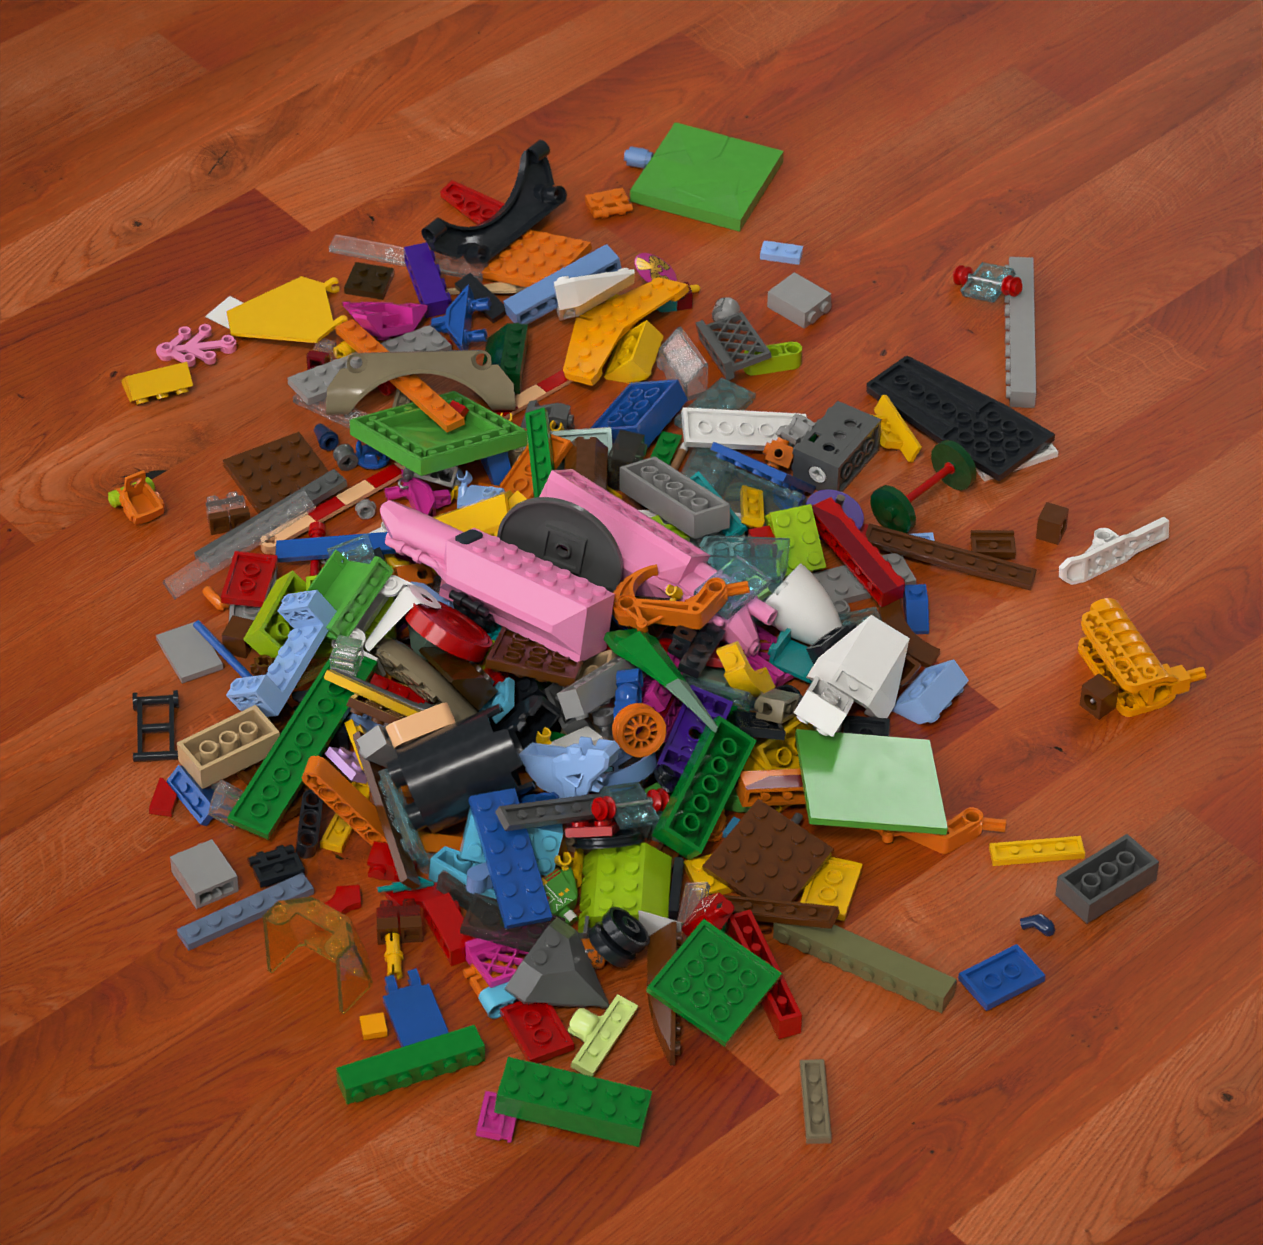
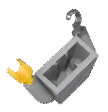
[398,466,463,502]

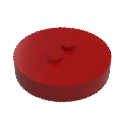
[404,597,492,662]

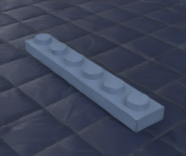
[177,873,314,951]

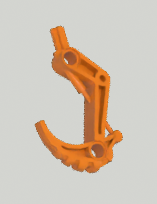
[612,564,750,633]
[870,807,1006,854]

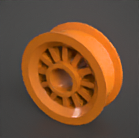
[612,703,666,757]

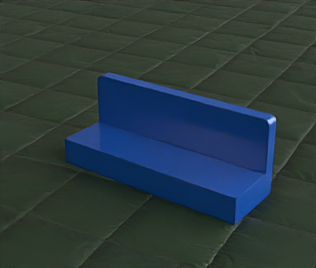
[166,765,231,826]

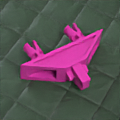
[385,469,451,517]

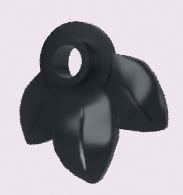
[654,764,680,795]

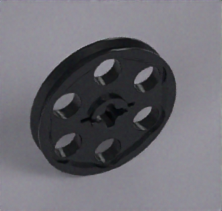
[572,829,642,849]

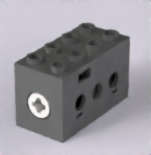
[792,401,881,492]

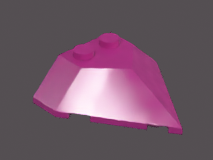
[342,301,427,340]

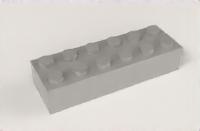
[620,456,730,539]

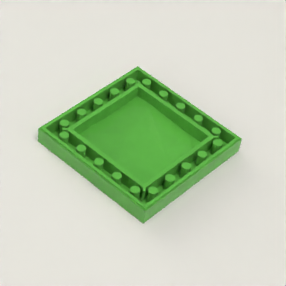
[630,122,784,231]
[350,391,527,476]

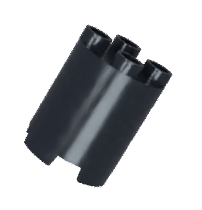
[386,703,537,834]

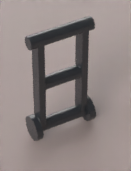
[132,690,179,762]

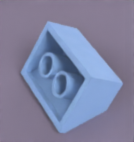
[892,659,969,724]

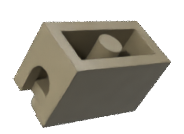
[754,689,799,724]

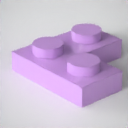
[325,747,367,784]

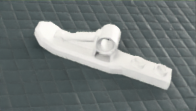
[1059,517,1169,585]

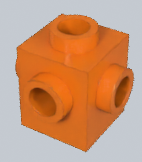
[762,437,794,469]

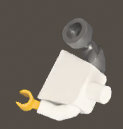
[536,707,614,748]

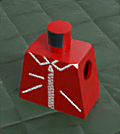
[681,892,735,937]

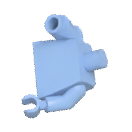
[456,470,505,509]

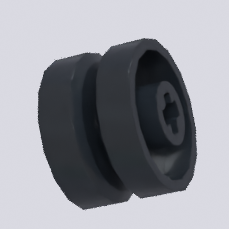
[588,907,650,968]

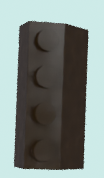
[418,646,498,711]

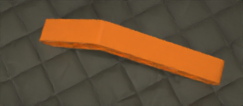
[302,756,463,865]

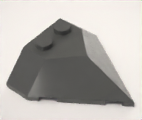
[504,917,610,1009]

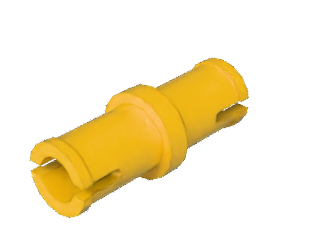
[384,933,403,980]

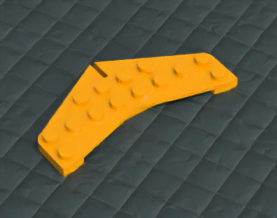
[563,277,689,386]

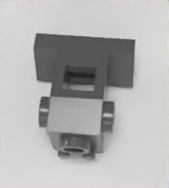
[520,400,575,430]

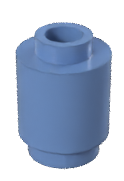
[624,146,654,169]

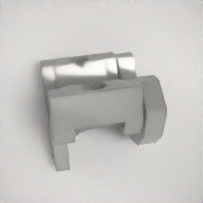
[776,414,815,445]

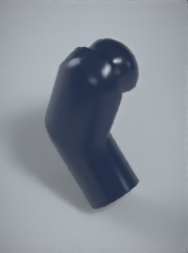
[1020,914,1055,936]

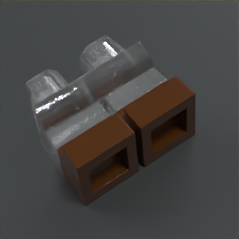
[205,491,250,535]

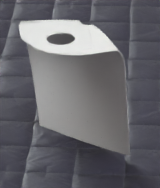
[365,584,441,652]

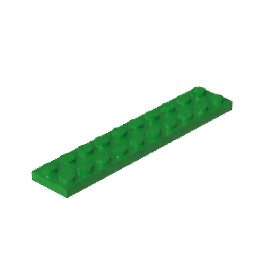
[227,645,378,840]

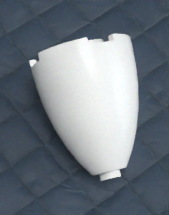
[764,564,842,645]

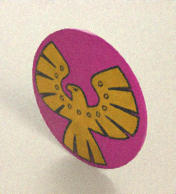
[634,253,677,283]

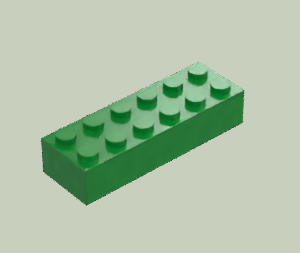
[651,716,757,860]
[494,1057,652,1147]

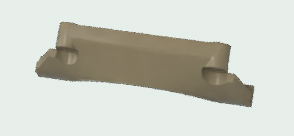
[326,350,515,415]

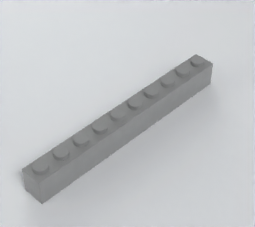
[1004,257,1036,408]

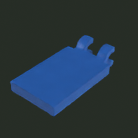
[383,968,449,1047]

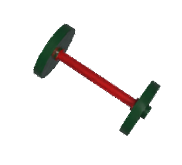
[870,440,977,533]

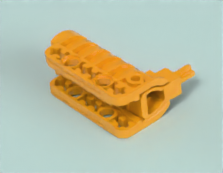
[1078,598,1207,717]

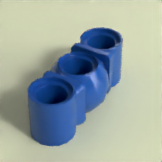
[613,668,643,723]

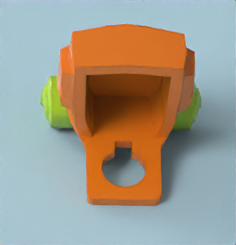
[108,470,165,525]

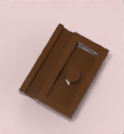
[970,530,1016,559]

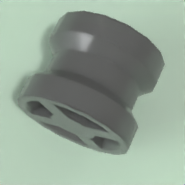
[333,444,358,471]

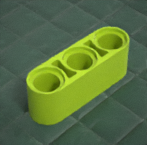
[743,342,802,375]

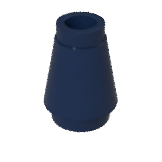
[314,424,339,451]

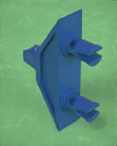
[431,284,491,350]

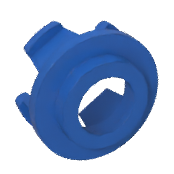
[356,441,390,469]

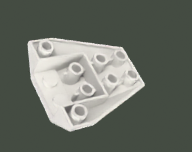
[554,268,635,320]
[806,615,910,718]

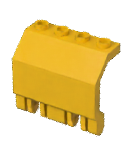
[431,490,513,574]

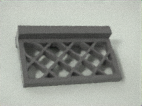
[695,312,772,381]

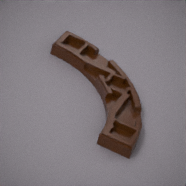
[878,578,940,668]

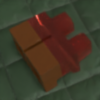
[377,898,423,945]

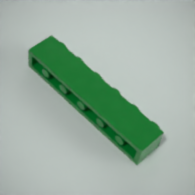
[336,1025,485,1105]

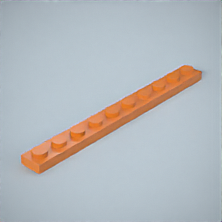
[335,319,465,433]

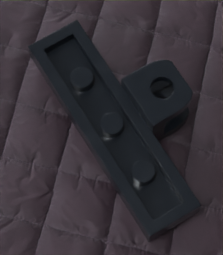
[667,623,726,679]

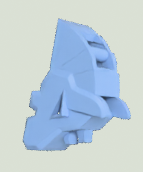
[519,736,620,798]

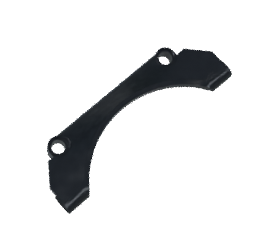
[421,140,567,264]

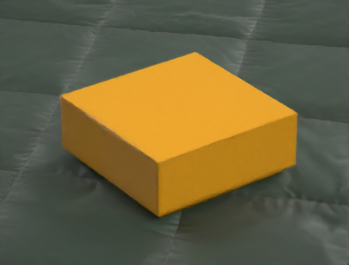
[359,1013,388,1040]

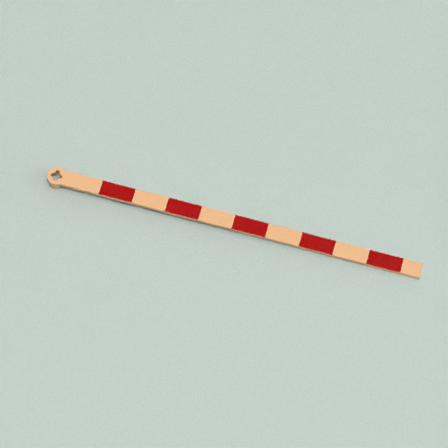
[260,369,573,555]

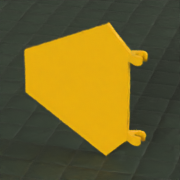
[226,276,348,343]

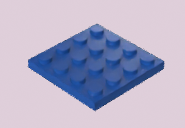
[711,442,816,495]

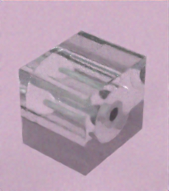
[329,635,364,677]

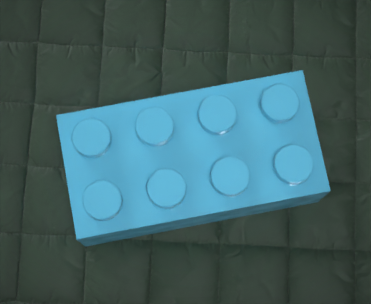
[460,808,563,876]

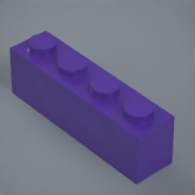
[404,242,451,318]

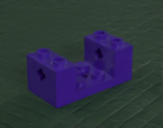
[653,685,733,778]

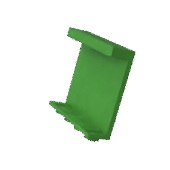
[307,549,394,642]

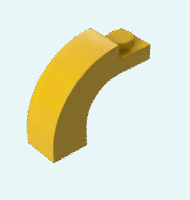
[716,641,775,700]

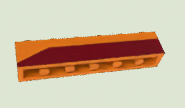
[735,769,806,807]

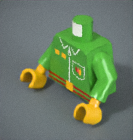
[542,852,578,926]

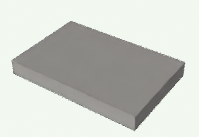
[156,622,223,683]

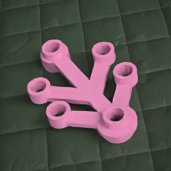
[156,324,237,367]

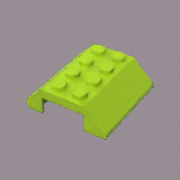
[578,843,672,933]

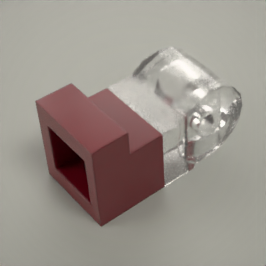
[306,338,336,370]

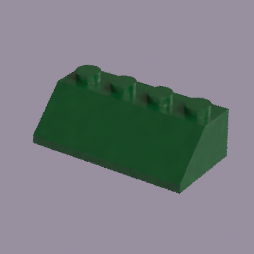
[483,323,528,394]

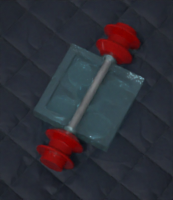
[952,262,1023,303]
[591,782,670,830]

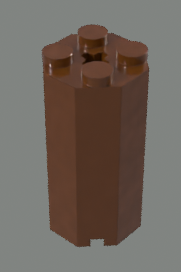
[564,437,608,491]

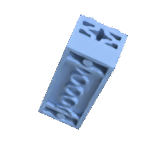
[226,590,337,717]

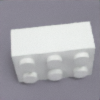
[794,676,854,737]

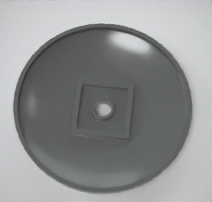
[497,497,623,593]

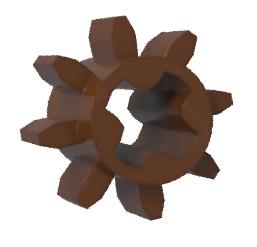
[250,655,275,676]

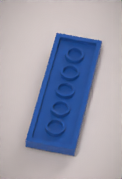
[468,788,552,929]

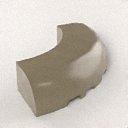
[364,636,478,722]

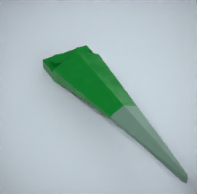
[604,629,718,732]

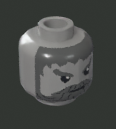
[712,297,740,324]

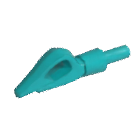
[377,876,434,893]

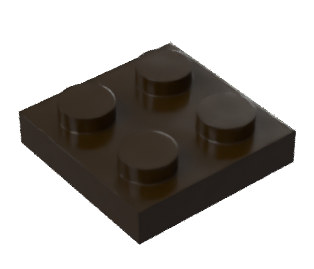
[344,262,394,300]

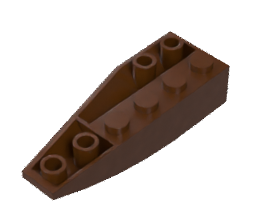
[647,922,681,1066]

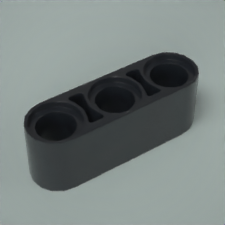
[295,789,323,859]

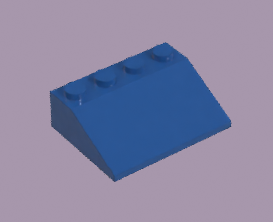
[591,379,688,450]

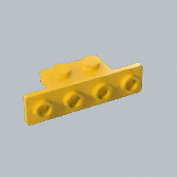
[870,395,921,462]

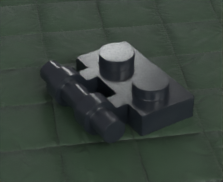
[449,590,496,633]
[247,844,305,888]

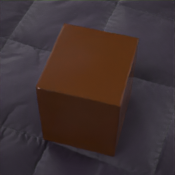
[1036,502,1069,545]
[222,615,254,659]
[1079,673,1119,720]

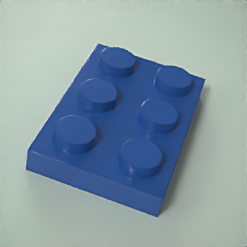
[958,944,1045,1011]

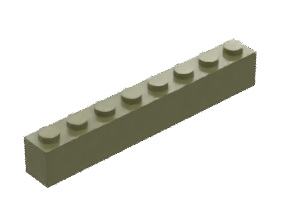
[773,923,957,1013]

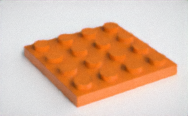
[482,229,592,287]

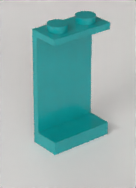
[768,628,814,684]

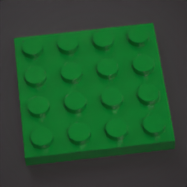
[646,919,782,1047]

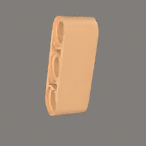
[385,702,456,749]

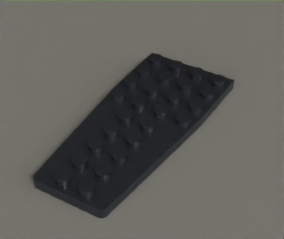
[866,356,1055,481]

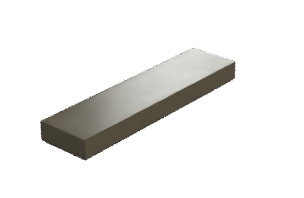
[799,1059,831,1144]

